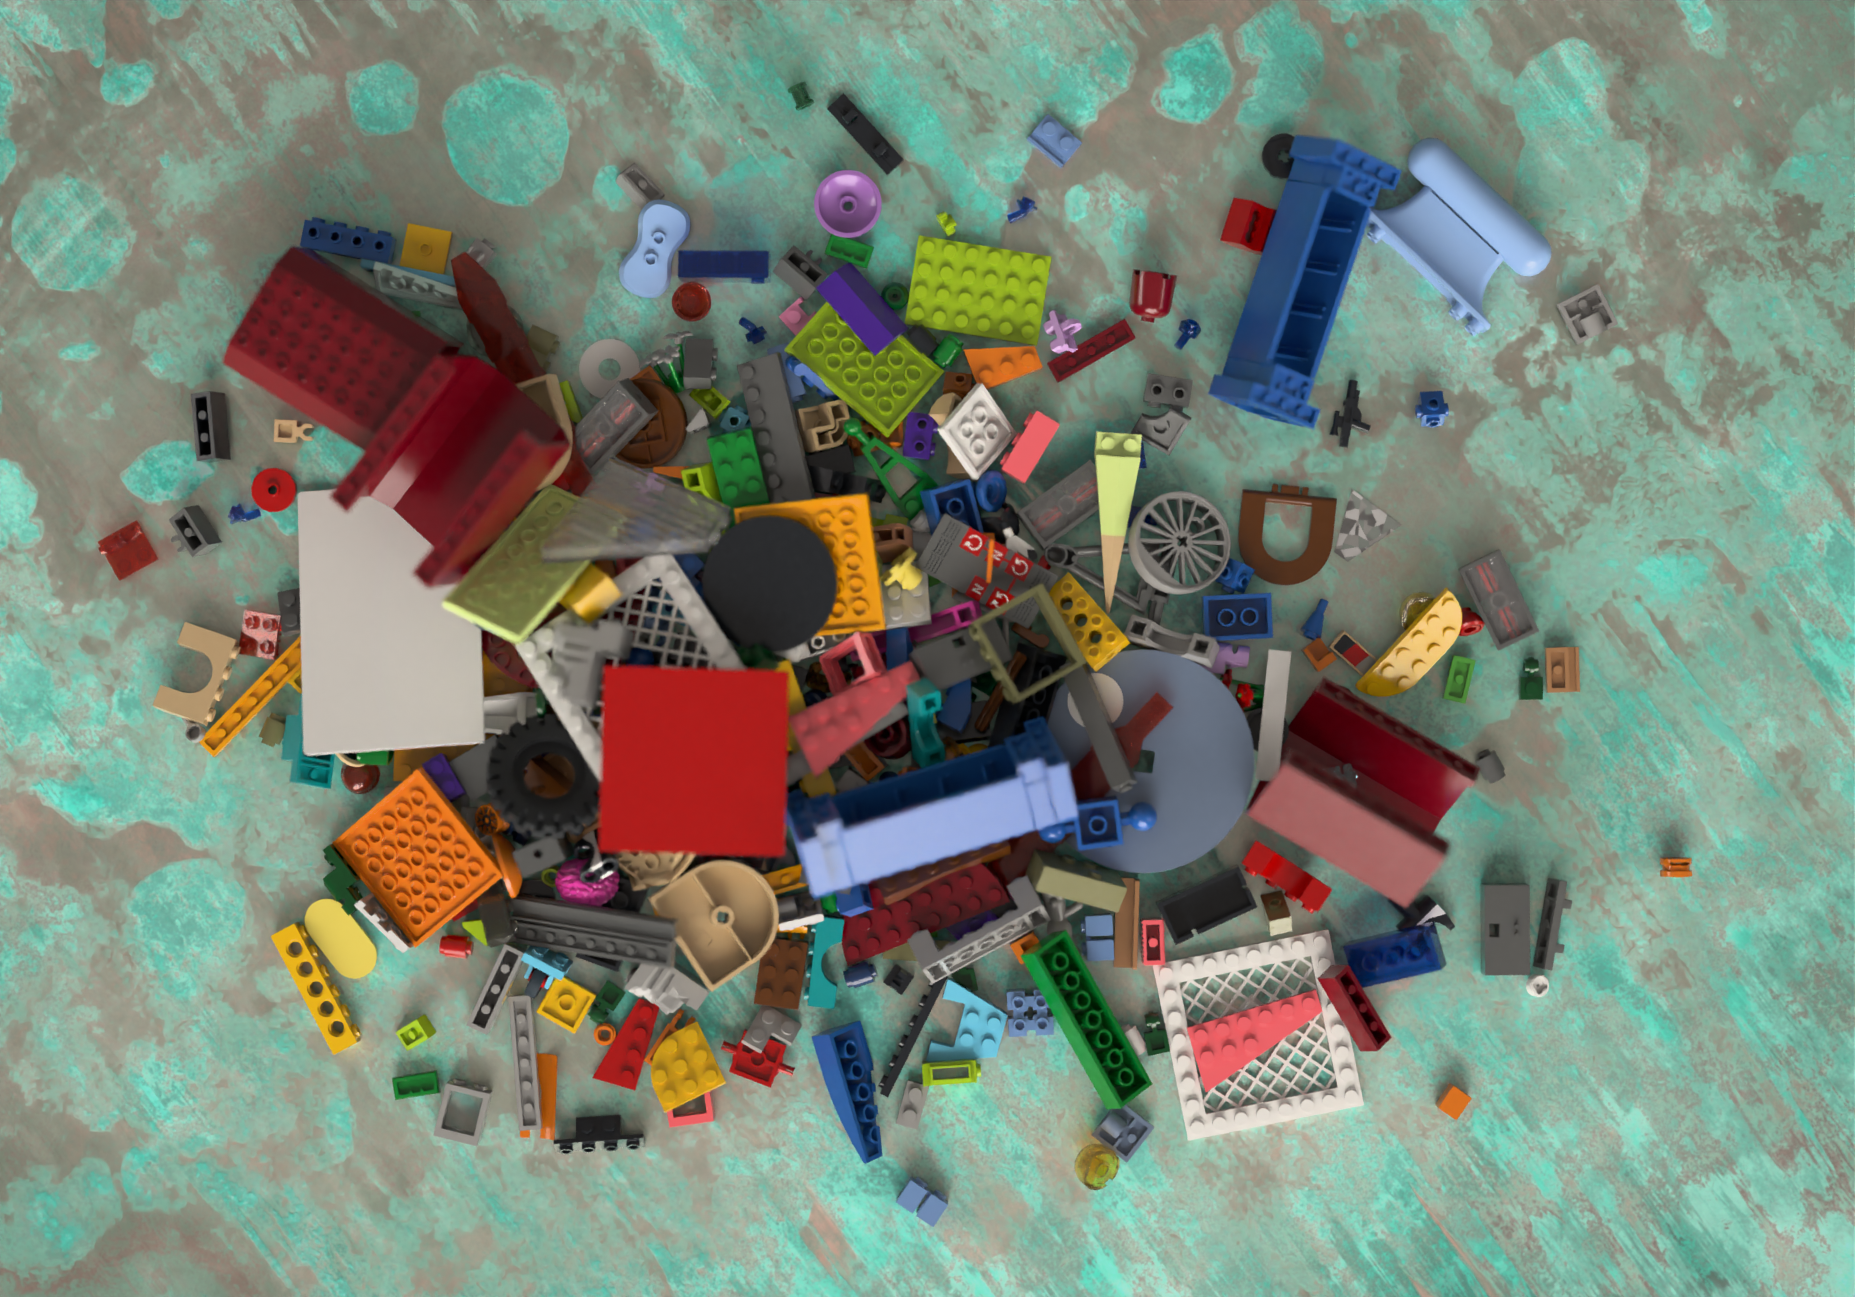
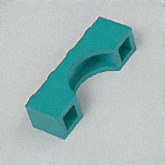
[906,678,945,768]
[804,915,844,1009]

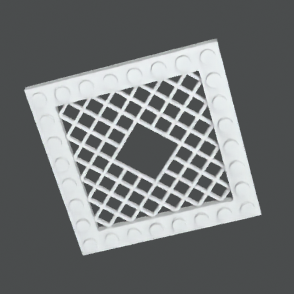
[515,544,747,783]
[1152,929,1364,1141]

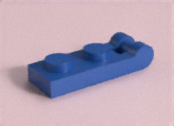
[785,356,839,401]

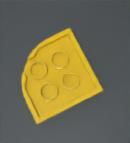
[651,1022,726,1113]

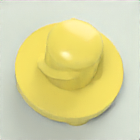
[879,547,922,590]

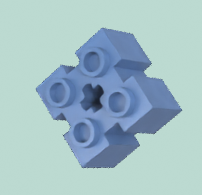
[1006,988,1054,1037]

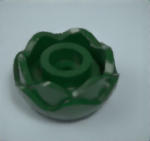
[881,282,909,310]

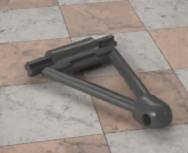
[1044,543,1177,625]

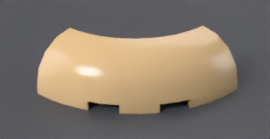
[928,393,981,482]

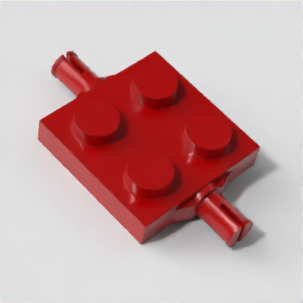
[721,1029,795,1088]

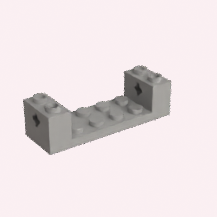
[907,876,1051,984]

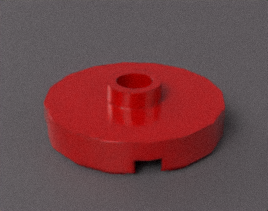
[251,468,297,512]

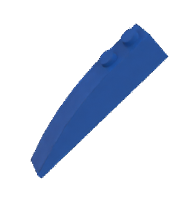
[812,1021,883,1164]

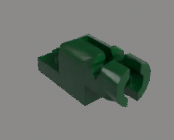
[323,844,363,916]

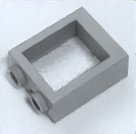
[433,1078,493,1146]

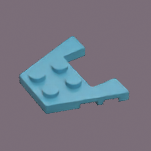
[926,977,1008,1062]

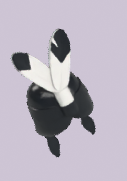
[976,502,1038,560]

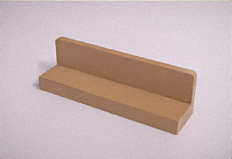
[1113,877,1140,970]

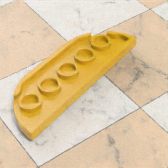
[1355,587,1462,697]

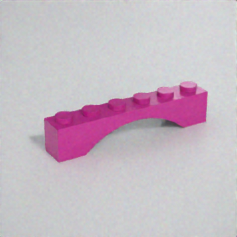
[850,601,983,661]

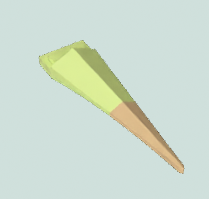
[1094,431,1142,614]

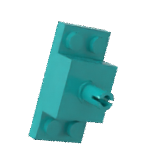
[281,693,335,789]

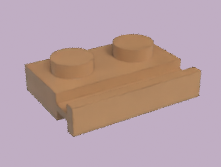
[1545,647,1580,693]

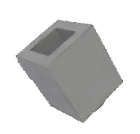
[460,238,497,275]

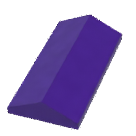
[816,262,909,356]

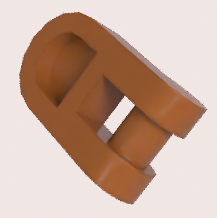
[1010,622,1049,649]

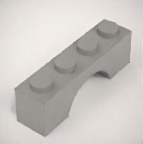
[1124,615,1220,668]

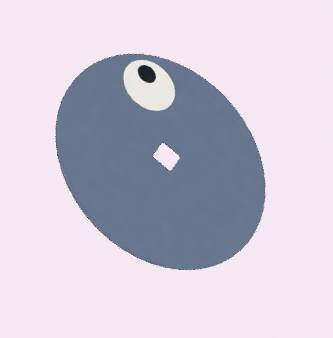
[1047,650,1254,873]

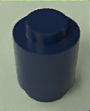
[843,961,878,988]

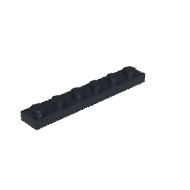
[878,976,948,1097]

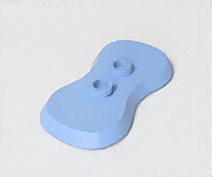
[619,199,690,298]

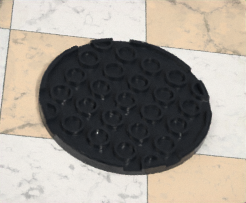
[702,516,838,652]

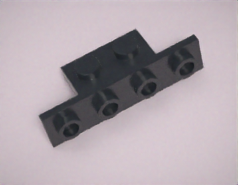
[554,1115,646,1154]

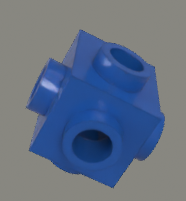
[1415,391,1449,428]
[1215,558,1255,594]

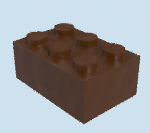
[754,936,809,1010]

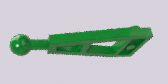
[843,418,939,521]

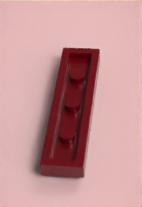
[1047,319,1136,383]

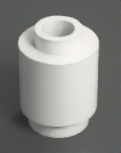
[1121,1023,1147,1056]

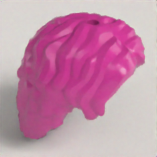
[555,858,620,907]

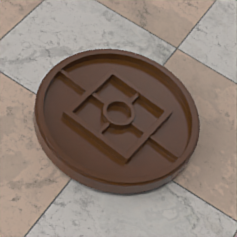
[616,378,688,469]

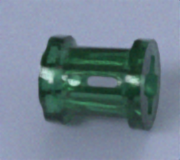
[788,82,815,111]

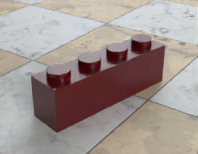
[1317,964,1392,1051]

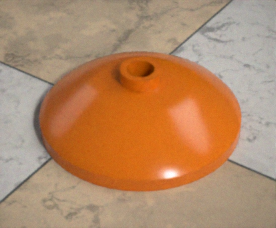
[492,833,523,898]

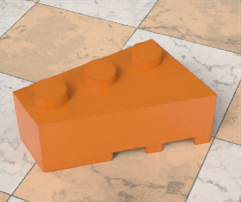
[963,346,1043,390]

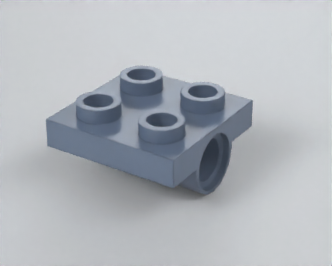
[1091,1105,1155,1163]

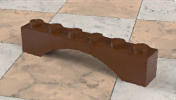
[876,839,1011,905]

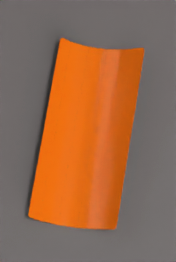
[520,1053,558,1141]

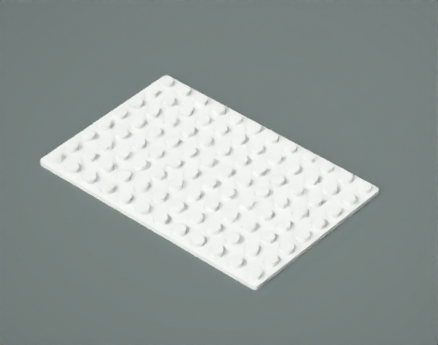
[298,489,485,755]

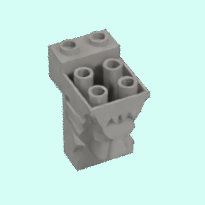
[549,619,634,709]
[624,942,710,1015]

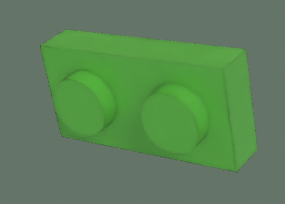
[1442,655,1476,704]

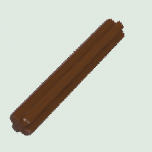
[974,651,1027,732]

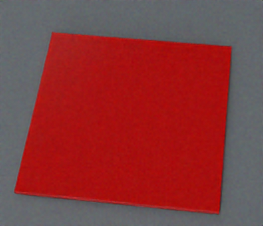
[599,666,789,856]

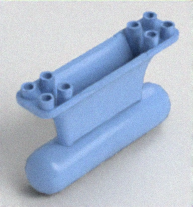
[1366,137,1552,336]

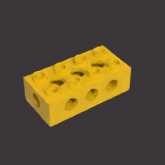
[1049,572,1130,672]

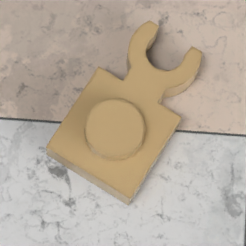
[274,419,314,443]

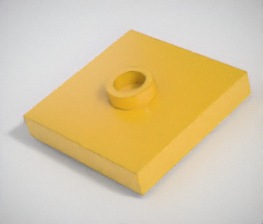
[399,223,453,275]
[536,976,597,1034]

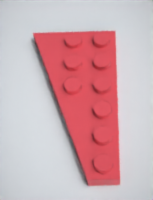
[788,661,920,779]
[1186,989,1323,1092]

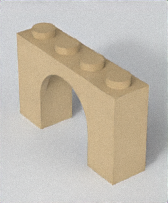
[152,622,240,726]

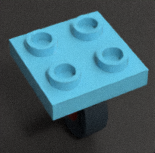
[521,945,573,998]

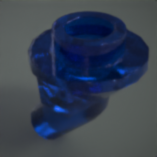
[1007,196,1038,223]
[739,317,767,345]
[1174,319,1201,350]
[228,503,261,524]

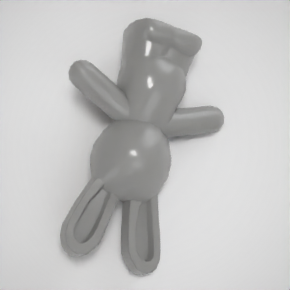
[1041,892,1083,955]

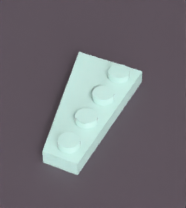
[373,261,466,310]

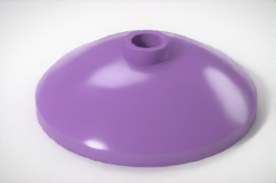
[814,170,882,238]

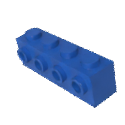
[300,217,397,264]

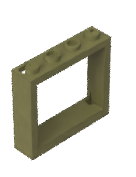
[968,583,1087,704]

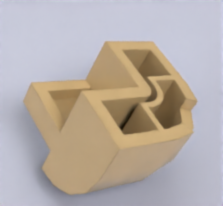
[795,400,850,453]

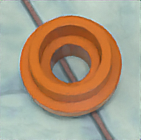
[594,1023,616,1045]

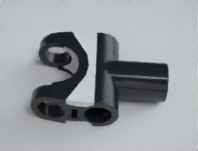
[573,827,619,883]
[1387,895,1455,954]

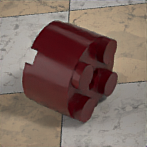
[864,717,912,760]

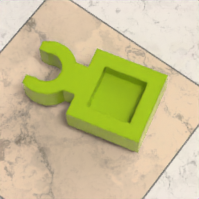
[936,211,957,237]

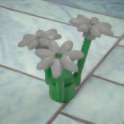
[639,331,693,393]

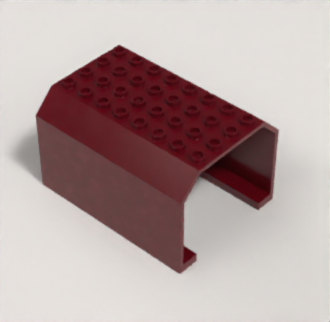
[222,245,464,451]
[330,355,572,588]
[1244,677,1481,907]

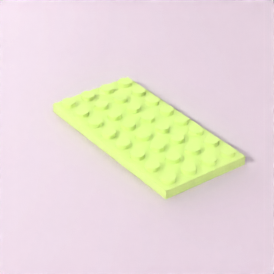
[443,484,624,644]

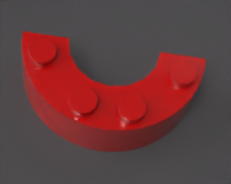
[1242,840,1333,914]

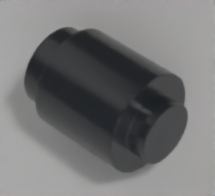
[906,324,939,356]

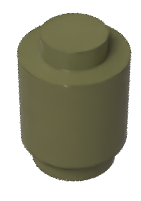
[259,712,286,747]

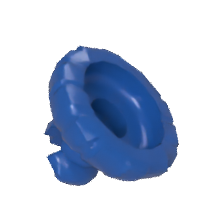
[971,470,1007,512]

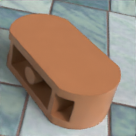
[873,523,913,563]

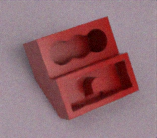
[1220,198,1277,256]

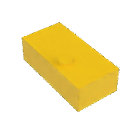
[557,563,622,624]

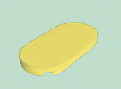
[304,898,377,979]

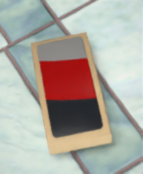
[1328,630,1378,677]

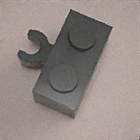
[773,245,828,301]
[169,505,222,557]

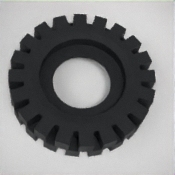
[486,714,601,839]

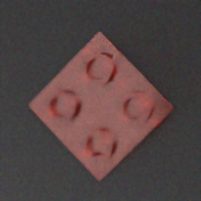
[98,520,158,581]
[239,610,282,660]

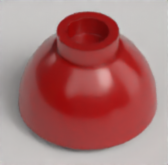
[1458,607,1485,636]

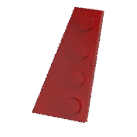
[592,998,660,1091]

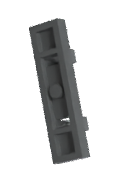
[1533,878,1572,970]

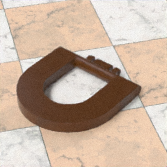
[1238,484,1337,585]

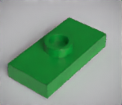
[824,234,874,269]
[392,1070,441,1100]

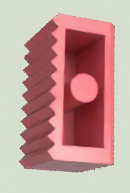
[1140,918,1165,965]

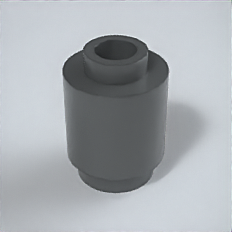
[1475,749,1506,784]

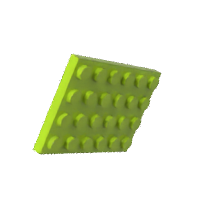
[905,235,1052,346]
[784,302,945,438]

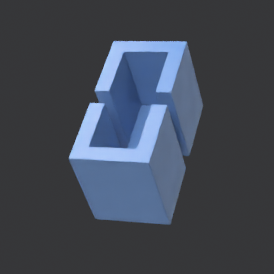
[1080,913,1114,961]
[896,1177,948,1227]

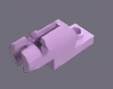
[1199,642,1250,674]

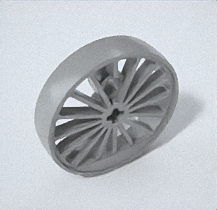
[1128,491,1231,595]

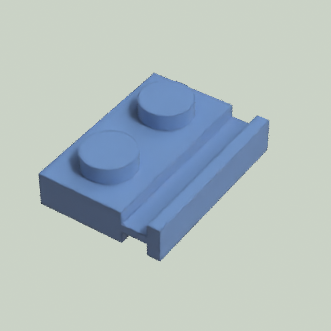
[1027,114,1082,168]

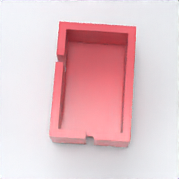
[1000,411,1060,484]

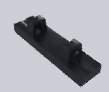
[827,93,904,176]

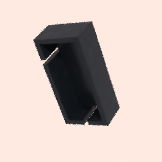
[1155,864,1258,945]

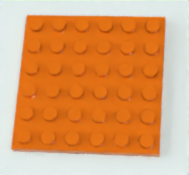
[332,767,504,948]

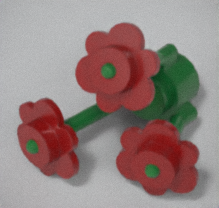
[1219,669,1265,713]

